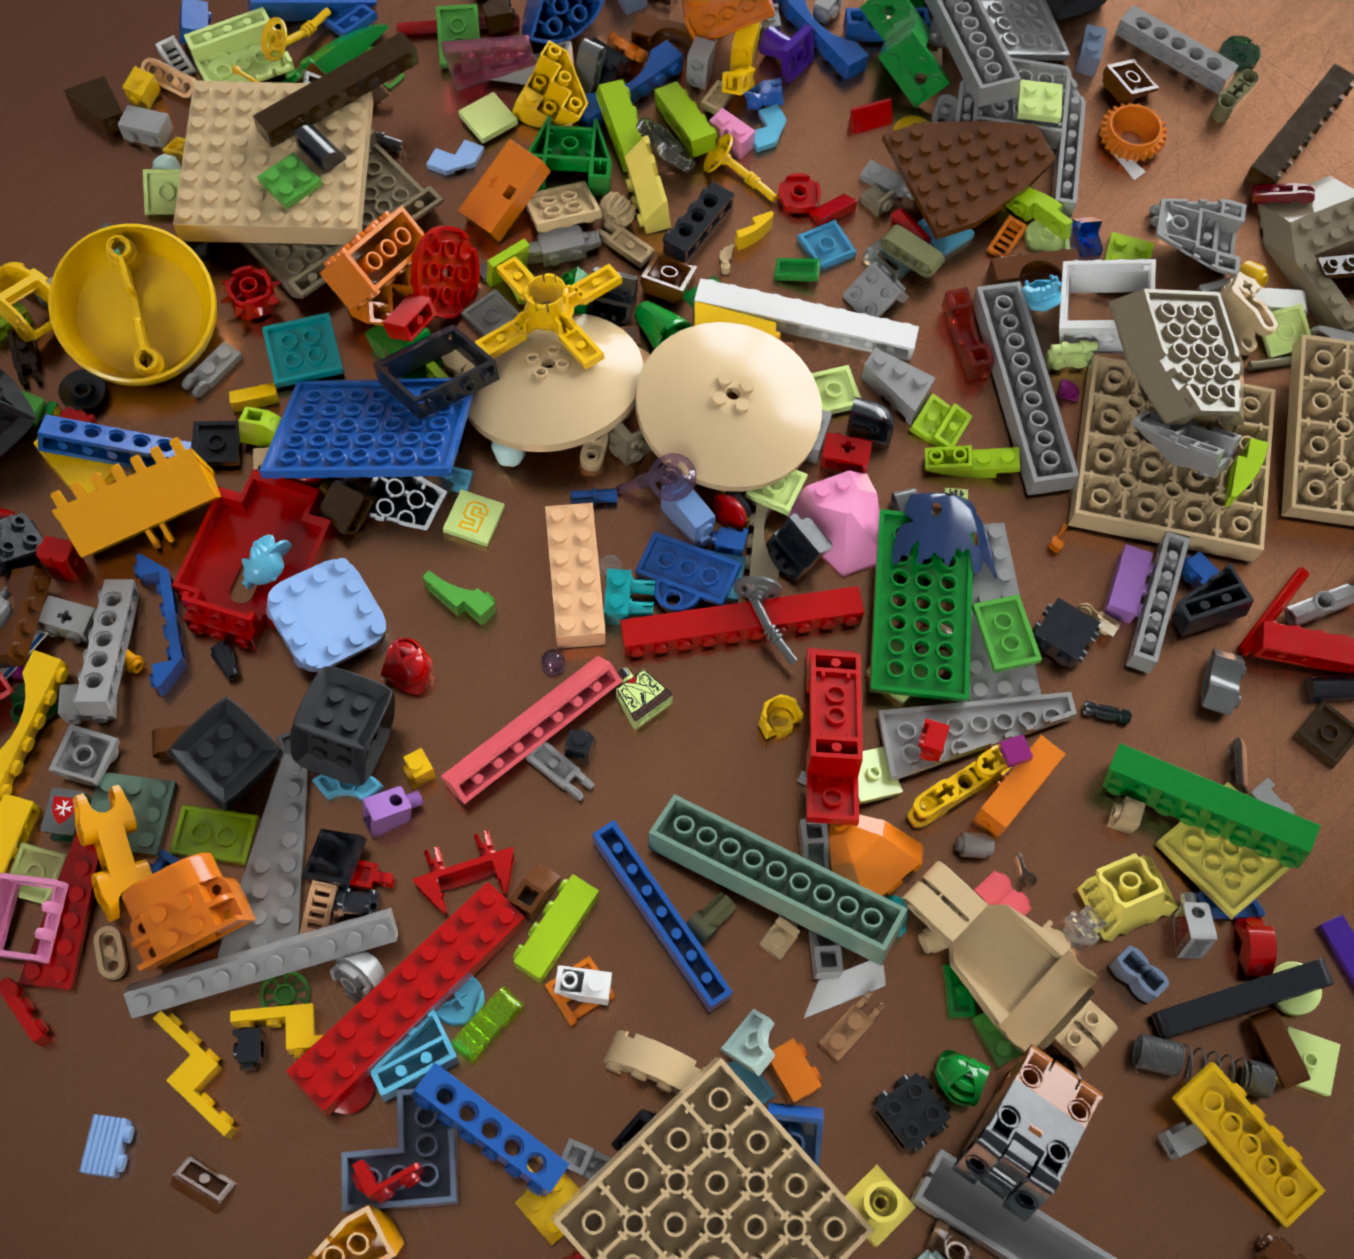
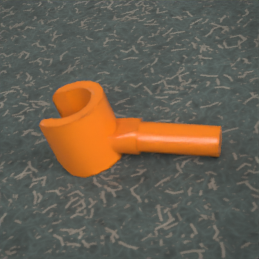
[1048,523,1068,554]

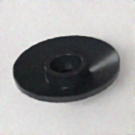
[58,369,106,410]

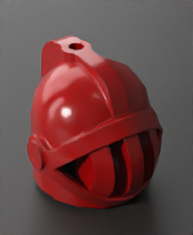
[381,638,433,695]

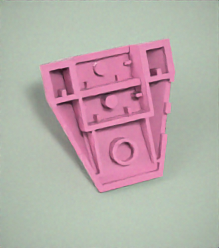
[787,471,879,577]

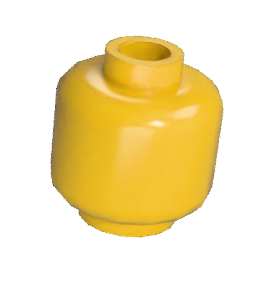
[1239,260,1269,288]

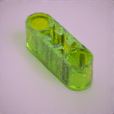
[451,986,524,1063]

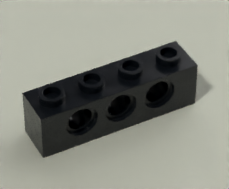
[662,181,735,263]

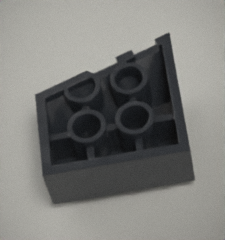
[367,476,454,531]

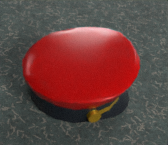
[713,491,752,529]

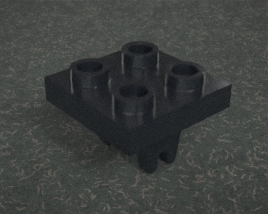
[302,829,367,888]

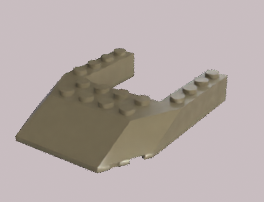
[1258,176,1354,333]

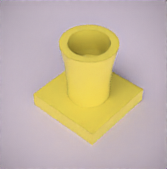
[844,1165,916,1248]

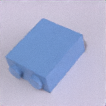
[661,475,715,547]

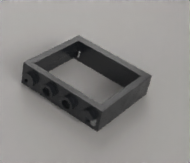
[373,324,500,420]

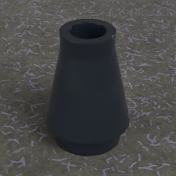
[210,641,241,680]

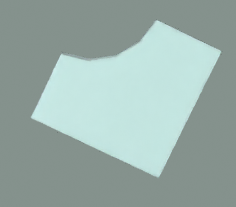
[720,1008,776,1077]

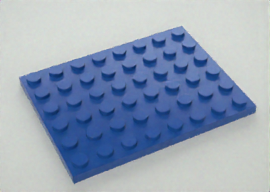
[260,378,475,479]

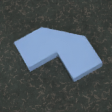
[426,139,484,176]

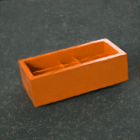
[458,139,551,243]
[971,735,1066,842]

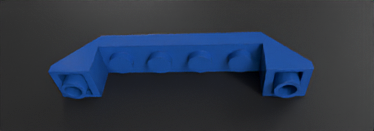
[133,554,187,696]

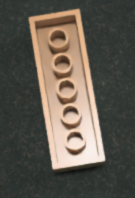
[545,503,606,649]

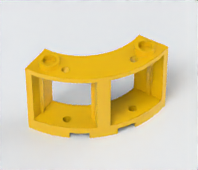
[0,262,53,342]

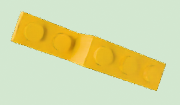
[230,1003,324,1058]
[153,1011,237,1139]

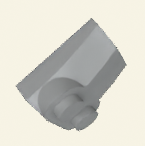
[49,724,120,786]

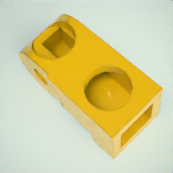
[722,66,755,95]

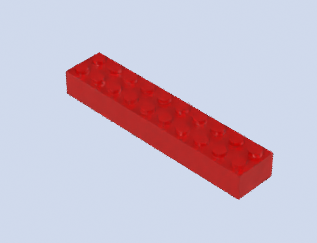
[286,882,525,1118]

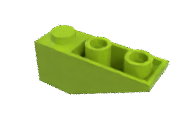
[238,406,282,447]

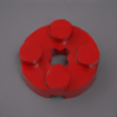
[778,173,821,213]

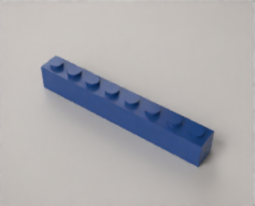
[592,820,733,1013]

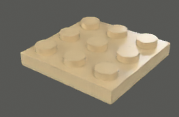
[526,181,602,232]

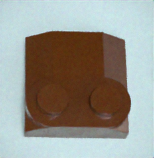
[1102,59,1159,105]
[640,252,697,303]

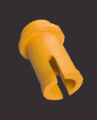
[124,649,145,674]

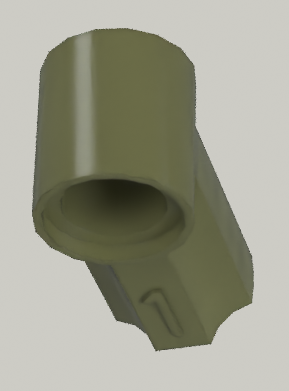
[686,892,737,945]

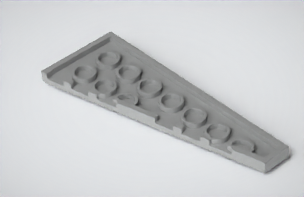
[877,692,1077,781]
[218,754,309,958]

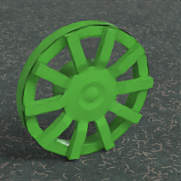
[259,971,311,1008]

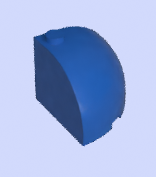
[522,0,604,44]

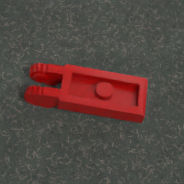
[0,977,51,1047]

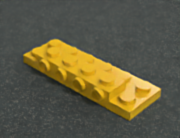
[1172,1062,1326,1229]

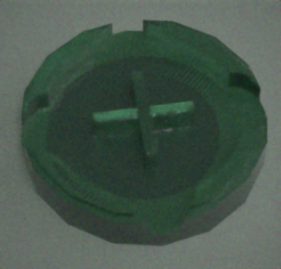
[1218,35,1261,72]

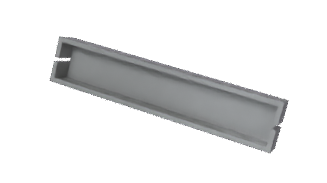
[910,1149,1117,1259]

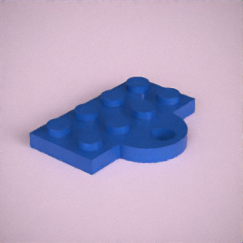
[635,531,742,613]

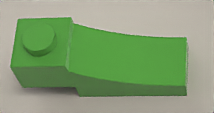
[422,570,496,626]

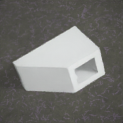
[554,965,612,1005]

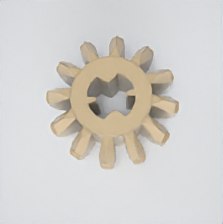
[599,191,636,228]

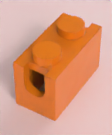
[768,1038,822,1105]

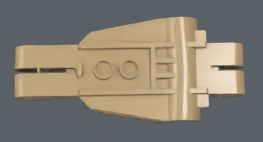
[902,861,1118,1070]

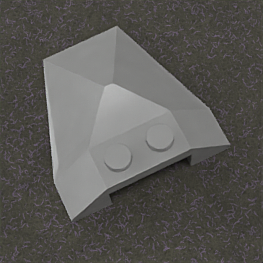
[1155,199,1246,277]
[1132,410,1242,477]

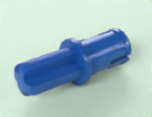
[570,487,617,506]

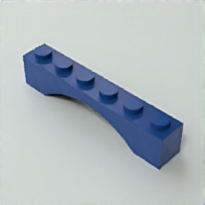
[773,0,868,80]
[576,40,683,128]

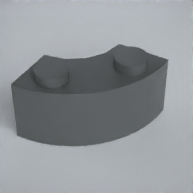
[1201,648,1247,715]

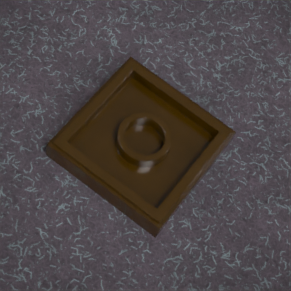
[1293,700,1354,768]

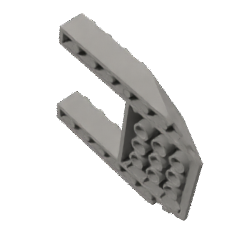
[953,57,1086,219]

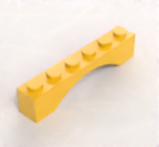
[0,650,69,801]

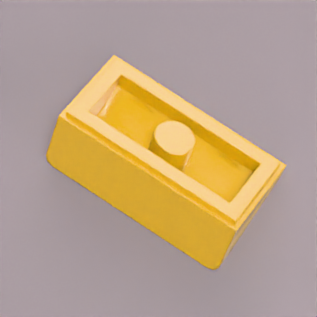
[229,382,279,413]

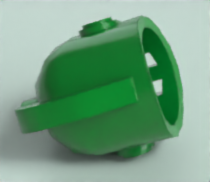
[935,1050,991,1107]

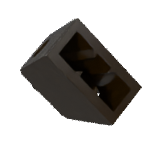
[319,480,377,534]

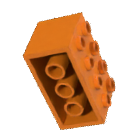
[319,205,425,310]

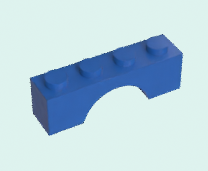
[843,7,930,42]

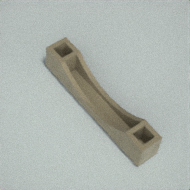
[743,501,779,600]

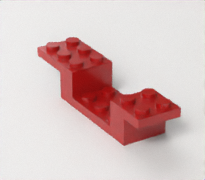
[806,648,863,826]

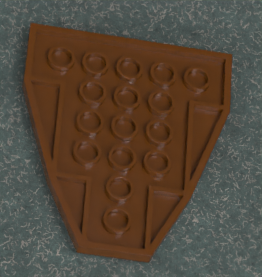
[882,121,1056,240]

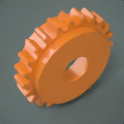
[1099,102,1168,162]

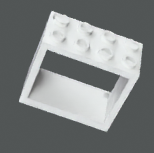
[1059,259,1156,354]

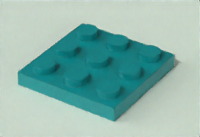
[262,312,344,389]

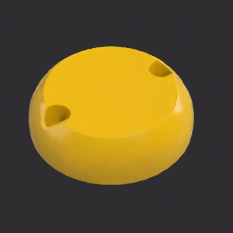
[48,224,217,386]

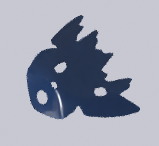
[892,493,997,579]

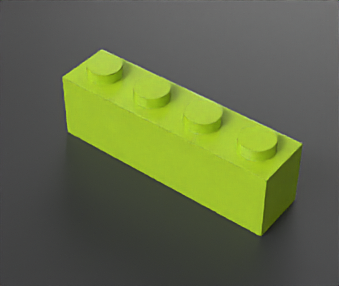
[595,79,652,173]
[654,82,717,158]
[513,874,599,984]

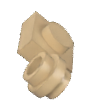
[1076,603,1121,636]

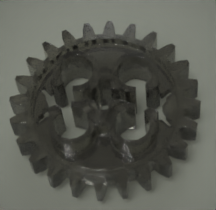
[636,116,696,173]

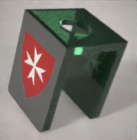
[41,787,92,843]

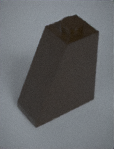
[64,76,123,134]

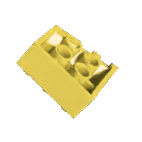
[625,135,671,234]

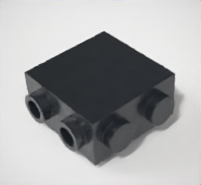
[0,512,44,577]
[1032,597,1100,669]
[871,1072,952,1154]

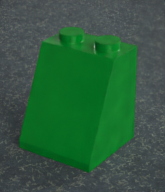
[365,325,444,379]

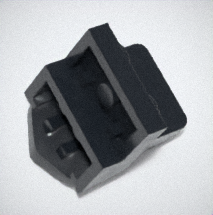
[585,37,632,85]
[586,267,638,327]
[766,513,832,581]

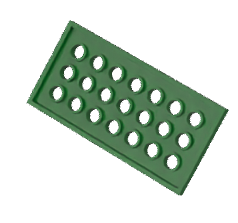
[869,509,974,702]

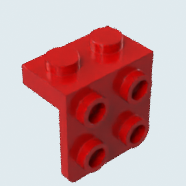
[351,1159,425,1204]

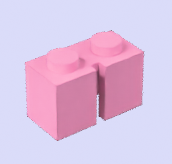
[709,108,755,160]

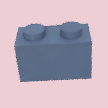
[1074,24,1107,77]

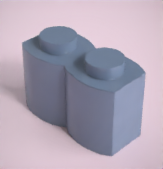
[1109,946,1170,1003]

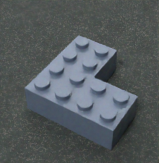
[341,1088,459,1214]

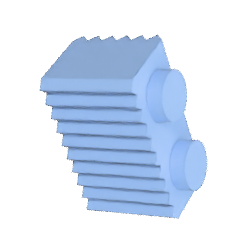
[79,1114,134,1178]

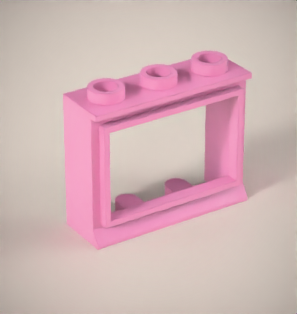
[0,873,69,964]

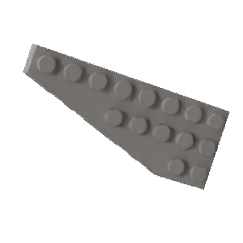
[967,522,1041,702]

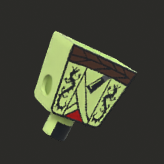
[616,667,673,730]

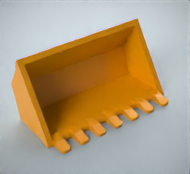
[50,437,221,558]

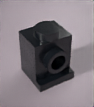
[564,729,596,764]
[232,1028,265,1071]

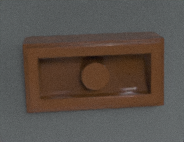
[171,1155,236,1214]

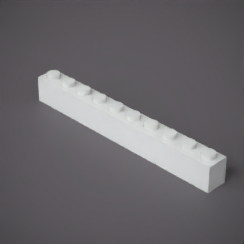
[693,278,919,361]

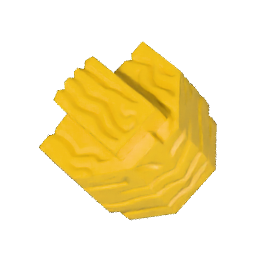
[758,694,803,739]

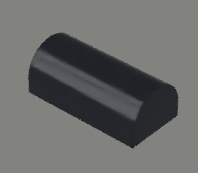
[1304,675,1354,703]

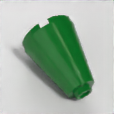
[634,301,692,350]

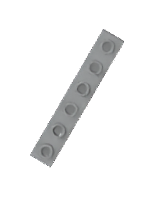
[1115,5,1239,95]
[1125,531,1190,673]
[73,579,140,716]

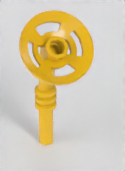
[261,8,331,62]
[704,134,778,202]

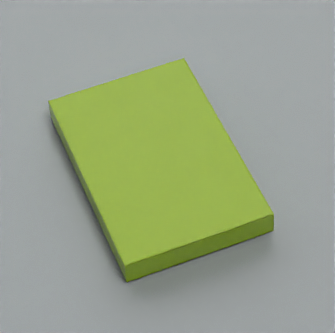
[169,804,259,867]

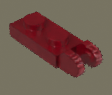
[1252,183,1316,204]

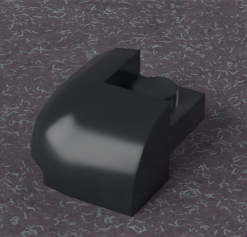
[847,397,894,446]

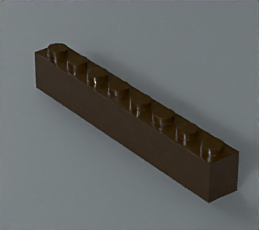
[253,32,419,148]
[1244,64,1354,185]

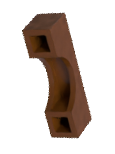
[631,13,717,52]
[987,248,1080,285]
[0,566,52,668]

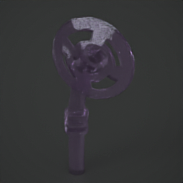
[616,453,696,501]

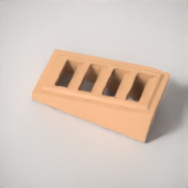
[299,880,339,934]

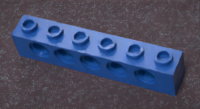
[38,414,192,469]
[411,1063,570,1196]

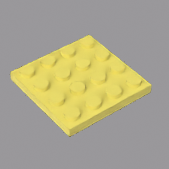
[1156,782,1290,920]

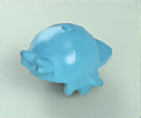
[1021,274,1062,312]
[242,534,292,589]

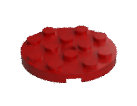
[410,225,480,319]

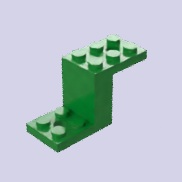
[860,0,950,108]

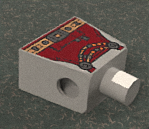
[1173,892,1217,959]

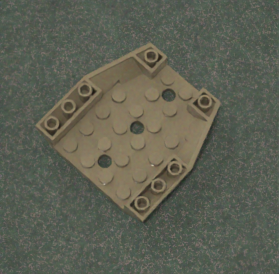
[1109,289,1244,426]

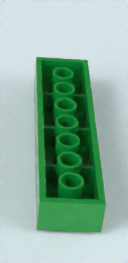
[1102,743,1321,869]

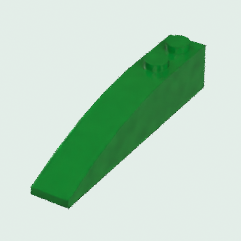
[282,24,389,83]

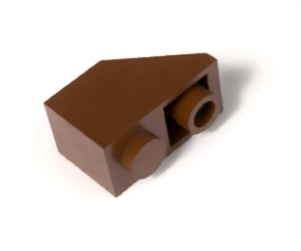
[509,864,561,921]

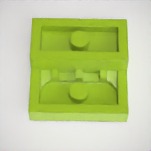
[908,393,973,447]

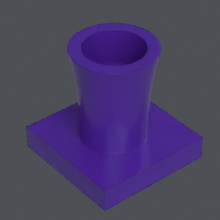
[759,24,814,84]

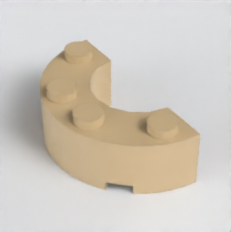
[603,1030,705,1095]

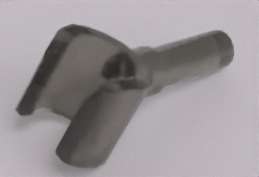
[1015,853,1037,888]

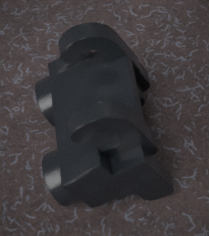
[333,887,380,922]

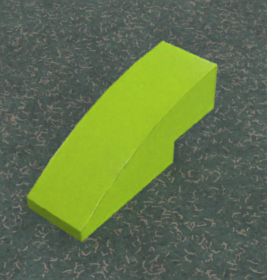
[1224,438,1269,508]

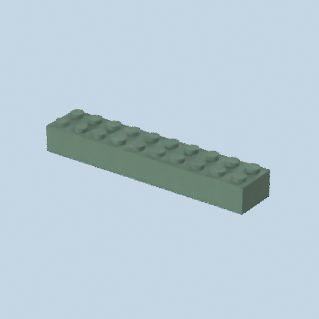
[648,794,908,965]

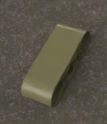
[1211,69,1259,122]
[880,225,945,278]

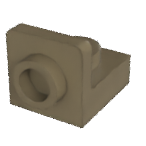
[859,184,895,217]

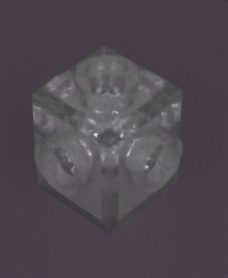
[1061,904,1107,950]

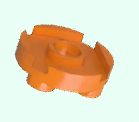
[606,32,648,63]

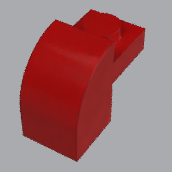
[1234,917,1277,976]

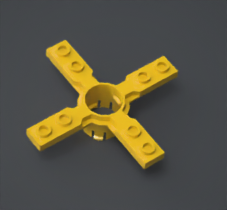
[475,256,623,370]

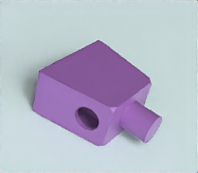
[362,786,423,839]

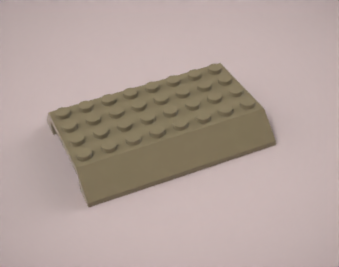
[241,129,444,299]

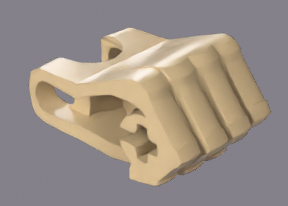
[1219,272,1278,355]

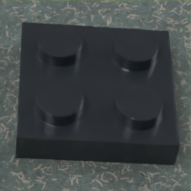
[191,421,241,467]

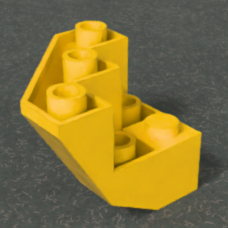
[512,40,588,128]

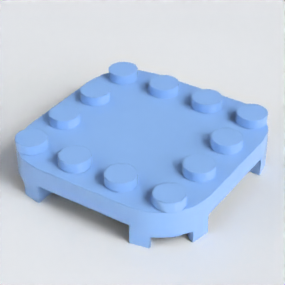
[266,558,386,672]

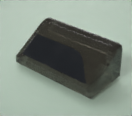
[1228,737,1249,794]

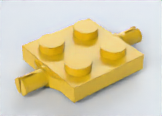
[515,1165,579,1247]

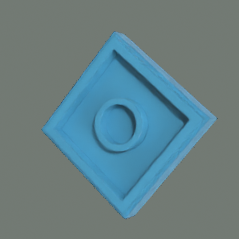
[797,220,857,271]

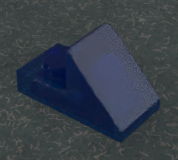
[1071,217,1104,257]

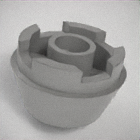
[330,951,385,1003]

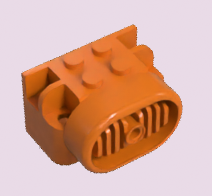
[682,0,775,41]
[122,852,256,971]

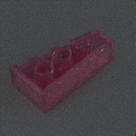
[441,35,537,91]

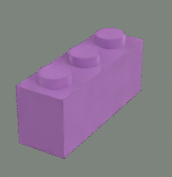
[1103,544,1154,624]

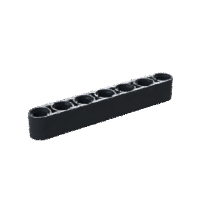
[1151,958,1335,1039]

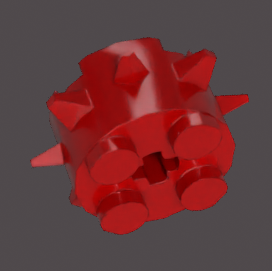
[220,265,281,320]

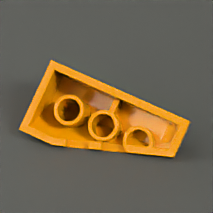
[307,1203,405,1259]

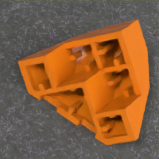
[349,265,414,326]
[828,815,924,896]

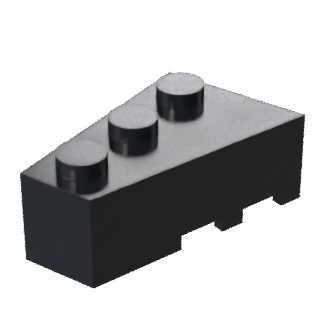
[1171,563,1254,637]

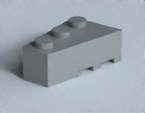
[861,347,936,426]

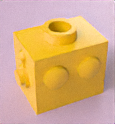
[122,66,161,110]

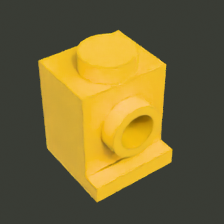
[402,748,436,790]

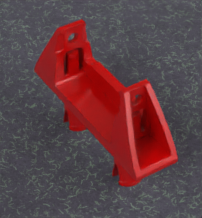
[412,831,515,916]

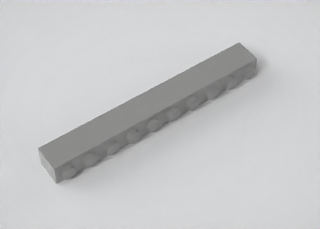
[123,908,398,1019]

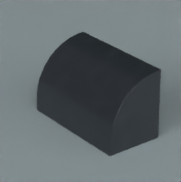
[293,125,346,173]

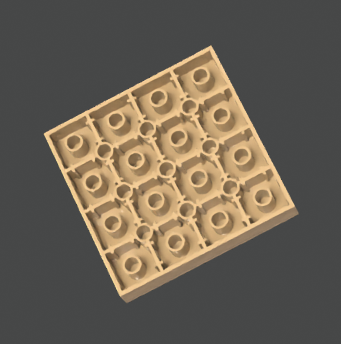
[173,81,373,245]
[1281,334,1354,526]
[1068,355,1276,562]
[550,1057,874,1259]

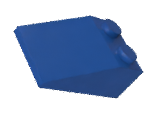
[768,1102,824,1167]

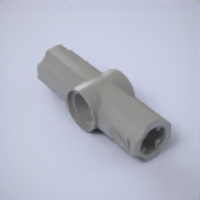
[1284,583,1354,626]

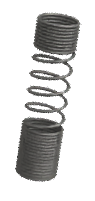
[1133,1033,1276,1099]

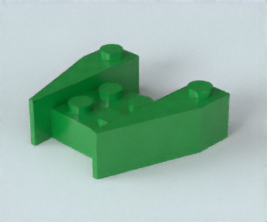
[528,116,612,196]

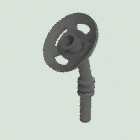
[733,576,798,665]

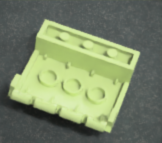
[184,7,295,82]

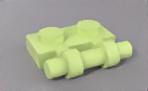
[1044,340,1098,370]

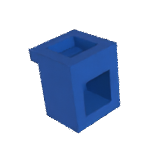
[711,527,748,557]
[1181,551,1220,589]

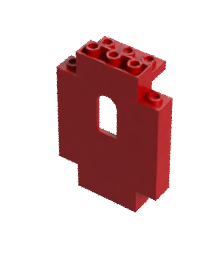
[172,470,334,649]

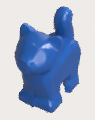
[744,78,784,110]

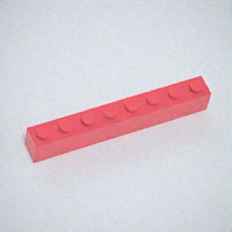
[441,655,622,804]

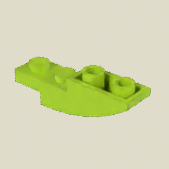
[1006,188,1073,241]
[925,445,1020,478]

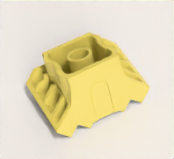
[1077,853,1179,942]

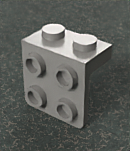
[843,262,909,318]

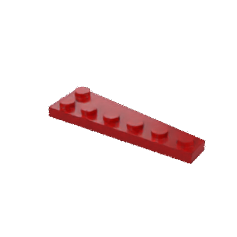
[18,832,100,991]

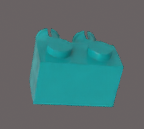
[604,568,655,625]

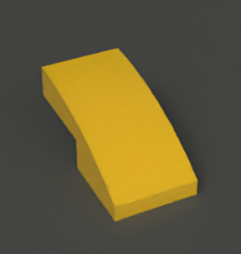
[735,211,774,251]

